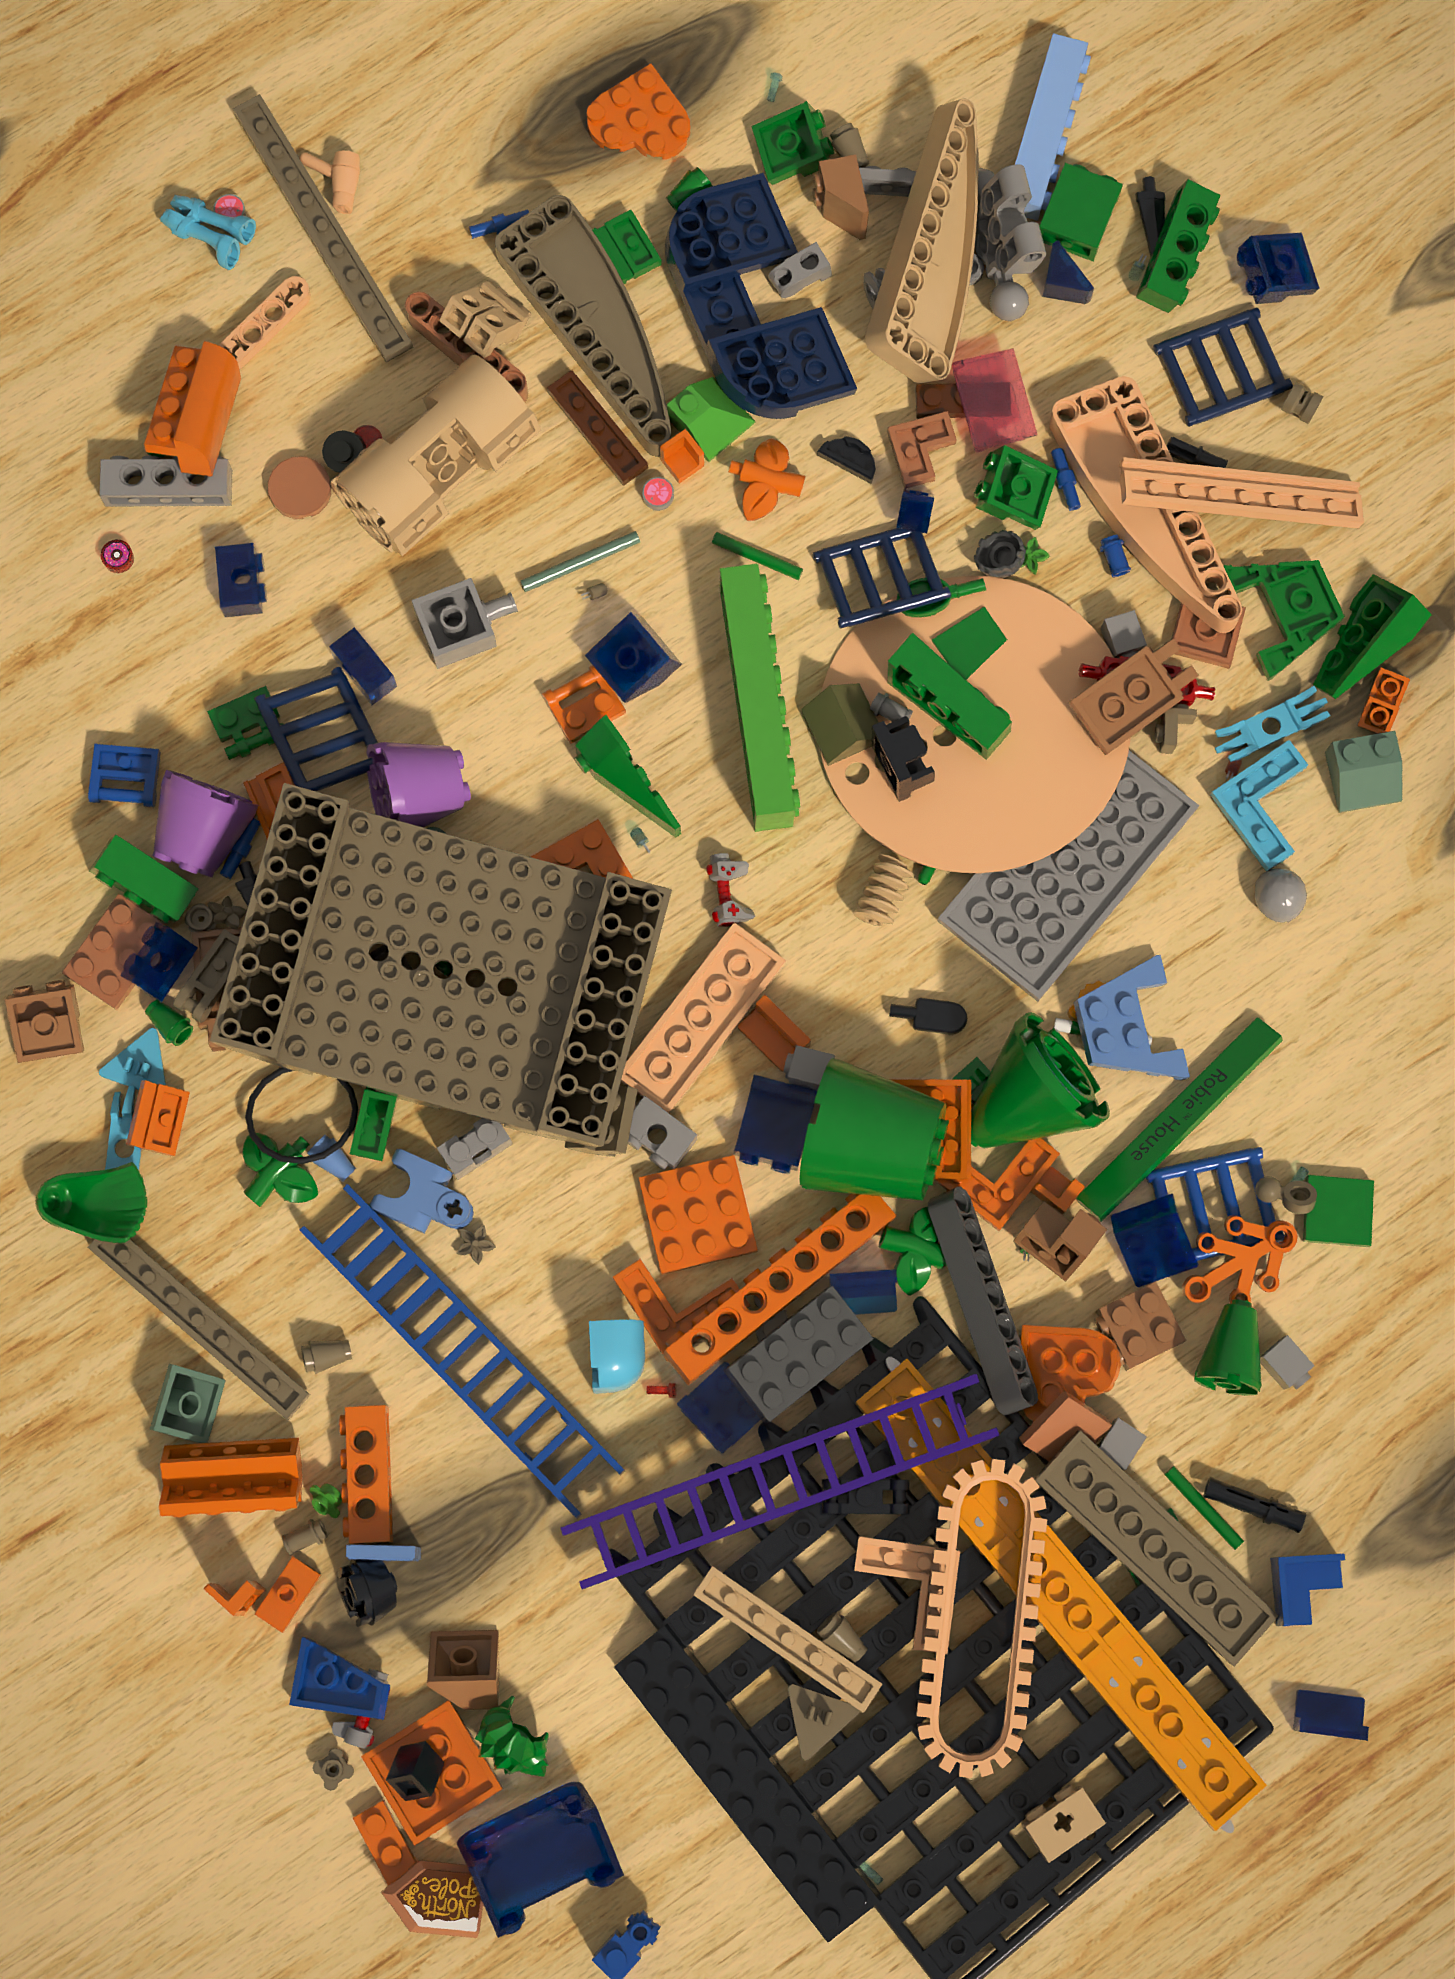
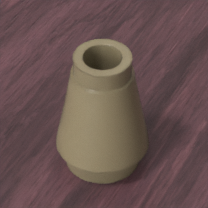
[830,123,869,168]
[301,1340,352,1374]
[817,1612,868,1663]

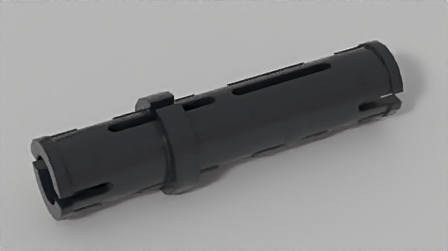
[1203,1477,1306,1533]

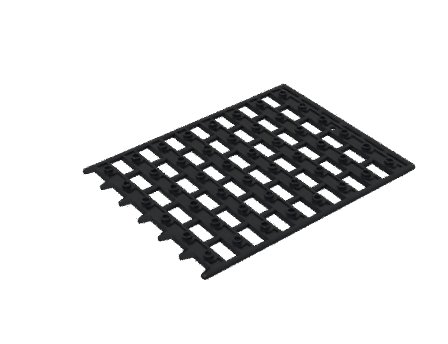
[602,1296,1274,1979]

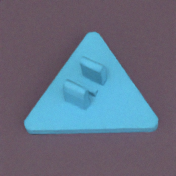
[99,1028,166,1090]

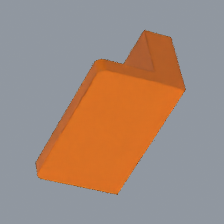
[738,995,811,1072]
[203,1580,266,1616]

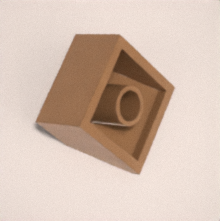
[813,154,869,240]

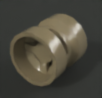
[1281,382,1324,424]

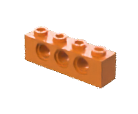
[339,1405,393,1544]

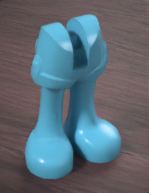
[160,195,256,270]

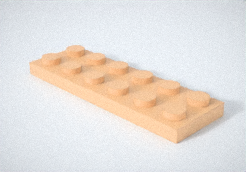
[621,922,786,1114]

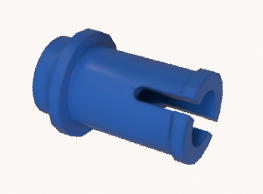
[1099,535,1131,578]

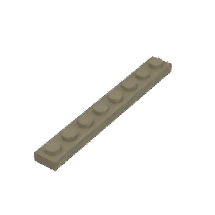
[87,1239,310,1420]

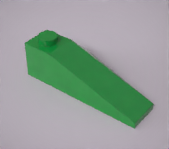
[1313,574,1432,699]
[574,715,681,838]

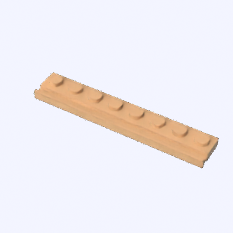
[1119,457,1364,529]

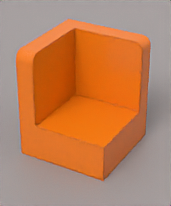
[660,429,704,484]
[1031,1167,1085,1214]

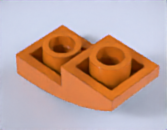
[1357,667,1410,734]

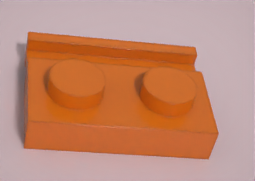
[243,762,295,839]
[126,1080,190,1156]

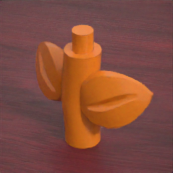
[728,439,805,521]

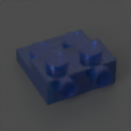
[1237,232,1320,304]

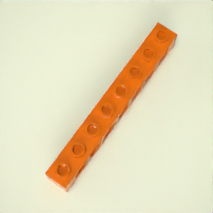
[663,1194,896,1385]

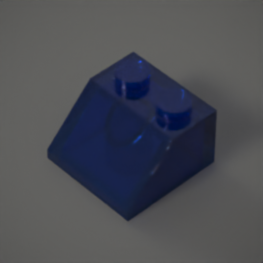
[585,612,682,703]

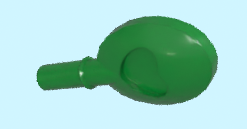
[897,577,986,618]

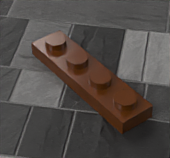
[547,370,648,486]

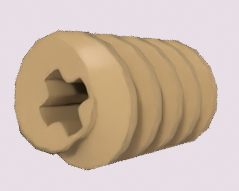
[853,854,914,926]

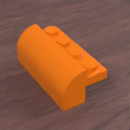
[144,341,241,476]
[159,1438,302,1517]

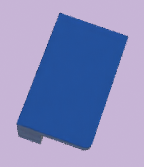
[1270,1554,1345,1626]

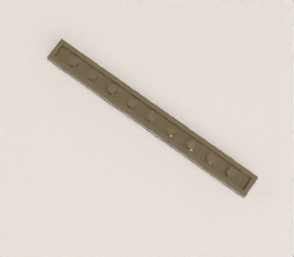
[233,94,413,362]

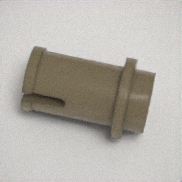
[282,1519,328,1555]

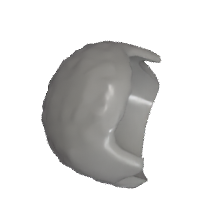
[1255,868,1307,923]

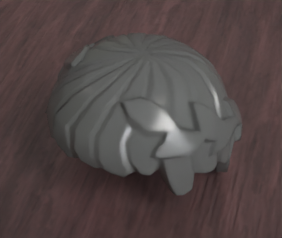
[974,530,1026,577]

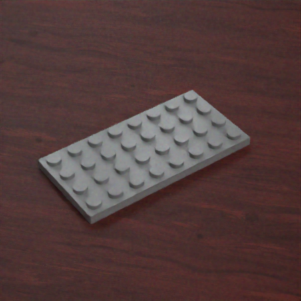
[937,750,1199,1002]

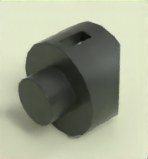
[322,430,366,473]

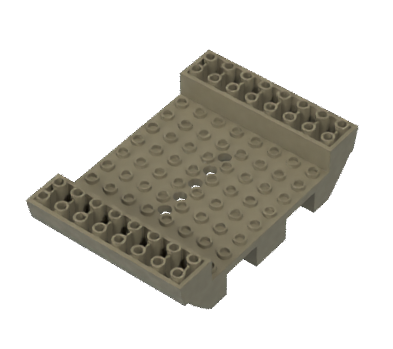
[210,783,672,1147]

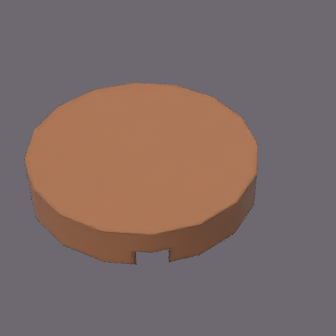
[268,457,331,520]

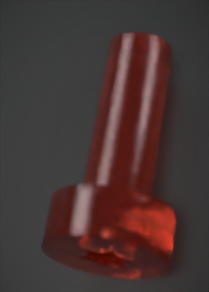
[647,1383,677,1398]

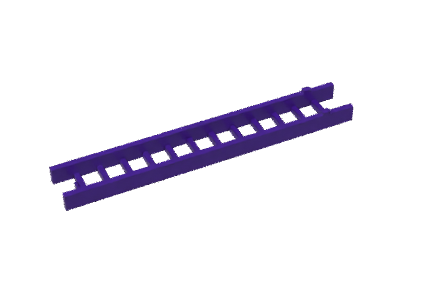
[560,1374,1000,1589]

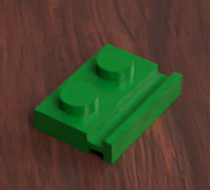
[592,209,662,284]

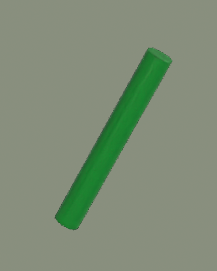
[712,532,803,580]
[1164,1466,1244,1550]

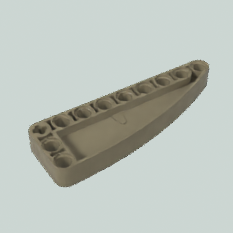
[495,195,671,457]

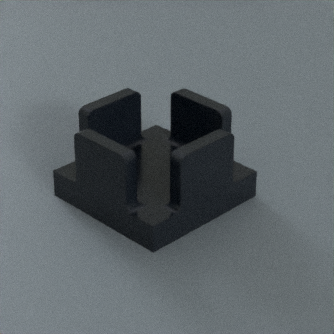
[872,716,935,802]

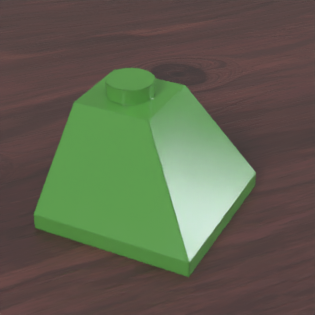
[666,377,755,462]

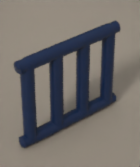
[1153,307,1293,427]
[812,521,951,629]
[255,667,378,792]

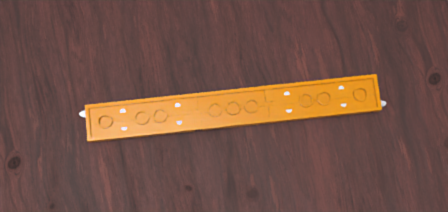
[855,1357,1267,1833]

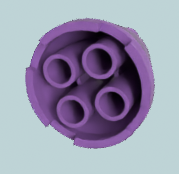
[366,742,471,828]
[152,770,259,877]

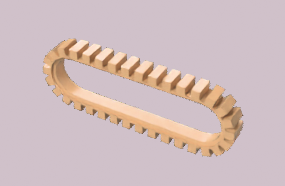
[916,1459,1047,1778]

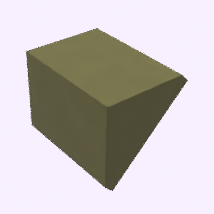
[802,683,879,766]

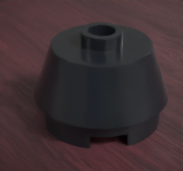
[338,1560,397,1627]

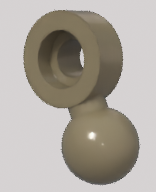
[1255,1176,1317,1214]

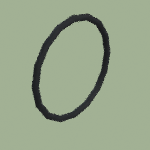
[245,1067,359,1164]

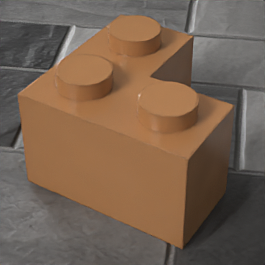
[1013,1201,1107,1282]

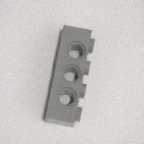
[100,456,232,507]

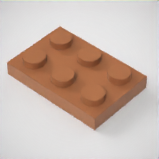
[62,894,173,1010]

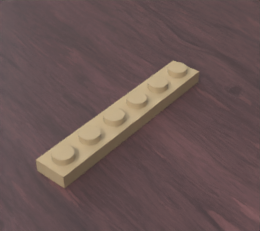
[693,1566,882,1713]

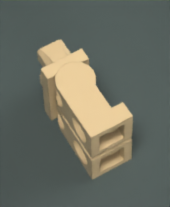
[439,281,531,358]

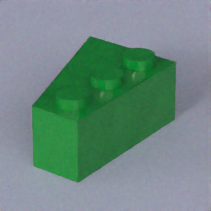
[89,834,199,924]

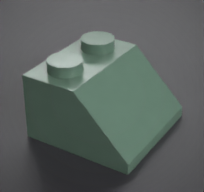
[1325,731,1402,813]

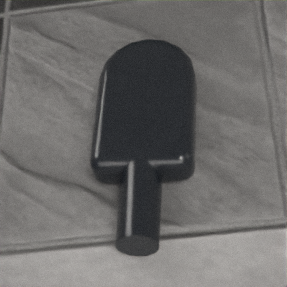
[889,998,968,1035]

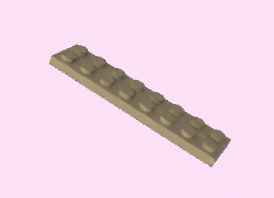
[1034,1430,1279,1667]

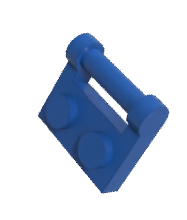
[88,744,161,808]

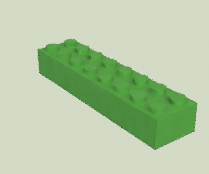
[720,564,800,832]

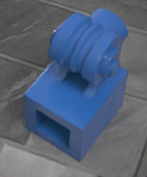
[592,1910,661,1979]

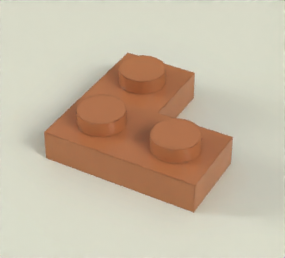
[887,411,957,489]

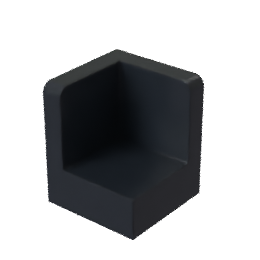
[386,1741,444,1801]

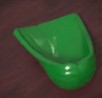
[35,1162,148,1243]

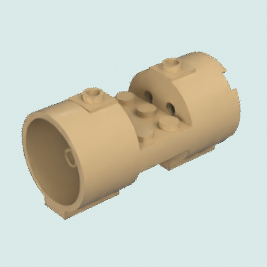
[331,355,541,556]

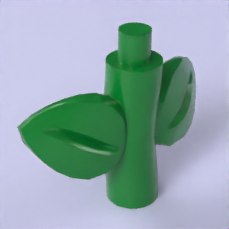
[243,1133,318,1207]
[878,1207,947,1296]

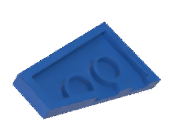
[289,1636,390,1720]

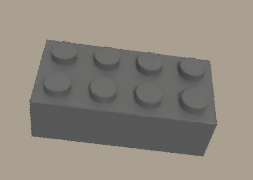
[723,1286,874,1423]

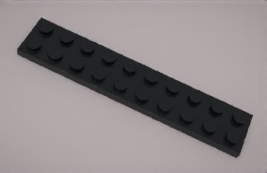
[614,1623,882,1943]

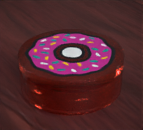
[101,539,134,573]

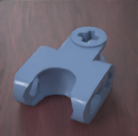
[369,1149,474,1234]

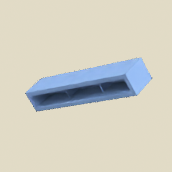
[1015,33,1091,221]

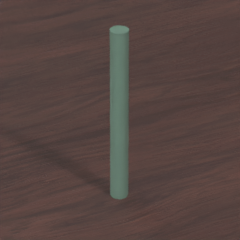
[520,531,640,592]

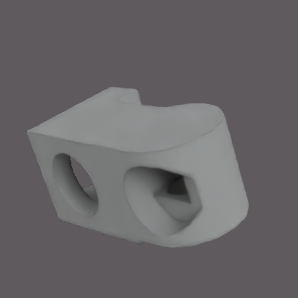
[768,242,832,298]

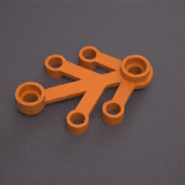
[1182,1215,1298,1304]

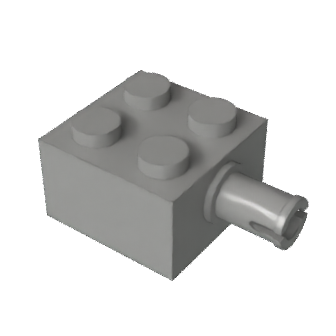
[412,578,518,669]

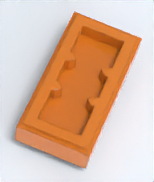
[255,1556,322,1633]

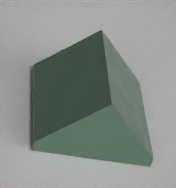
[150,1364,226,1443]

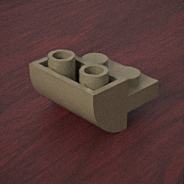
[565,1086,638,1157]

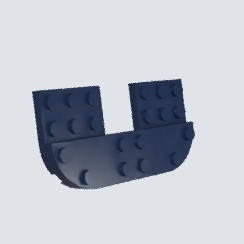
[665,173,857,419]

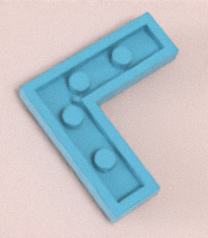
[1210,740,1308,871]

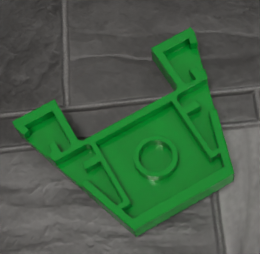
[1224,560,1345,681]

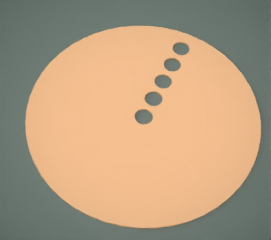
[819,576,1131,873]

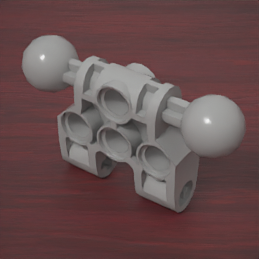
[975,164,1047,321]

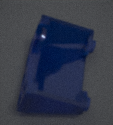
[457,1782,624,1938]

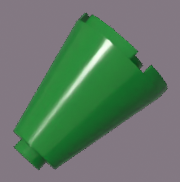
[1194,1299,1262,1396]

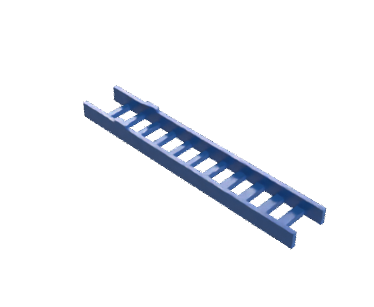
[300,1184,625,1519]

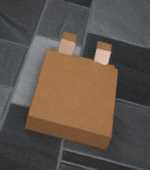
[1068,639,1199,755]

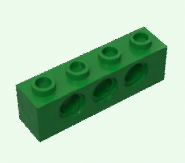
[1135,179,1220,313]

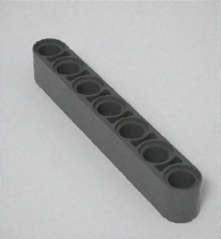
[928,1187,1038,1415]

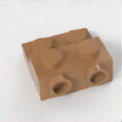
[5,980,84,1063]
[1095,1281,1186,1371]

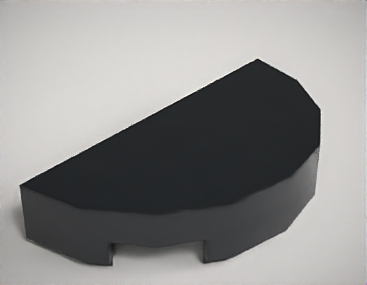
[817,436,876,484]

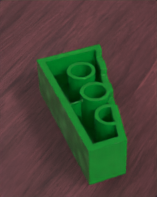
[887,633,1012,760]

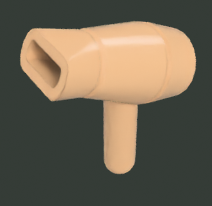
[299,150,360,214]

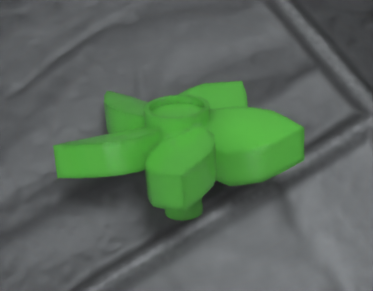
[1021,537,1050,575]

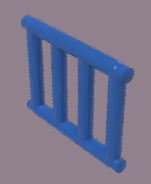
[1146,1147,1285,1266]

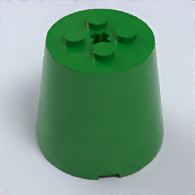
[799,1058,949,1200]

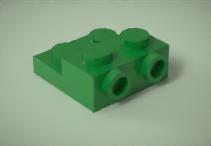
[751,101,834,185]
[974,445,1058,530]

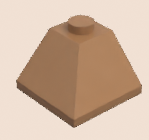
[427,1630,499,1710]

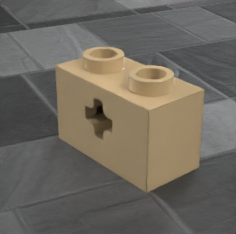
[1022,1784,1106,1863]

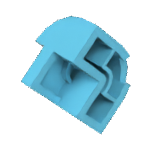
[589,1320,646,1394]

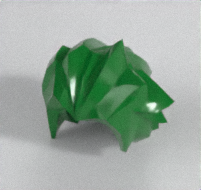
[475,1696,549,1777]

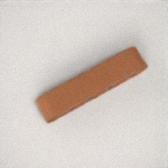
[405,291,528,402]

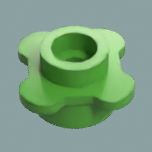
[309,1484,343,1518]

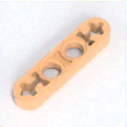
[219,276,311,370]

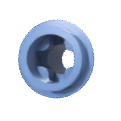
[307,1134,356,1182]

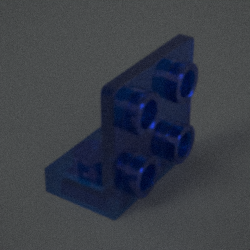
[1110,1193,1198,1287]
[677,1362,761,1455]

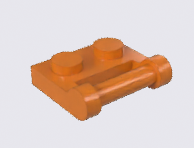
[542,663,626,744]

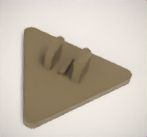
[788,1684,860,1760]

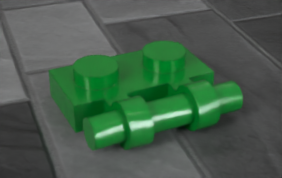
[207,686,283,760]

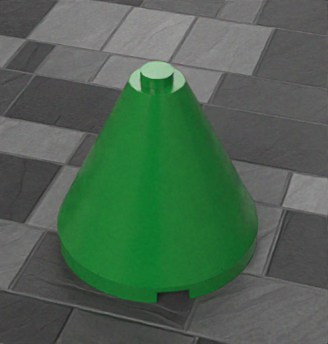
[971,1012,1110,1149]

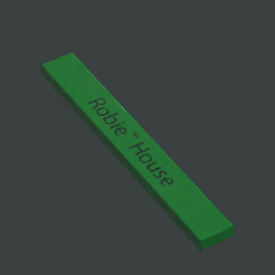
[1076,1017,1283,1222]

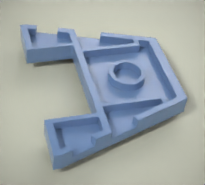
[1073,955,1190,1080]

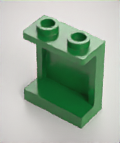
[1039,163,1123,262]

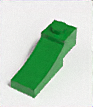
[350,1087,398,1162]

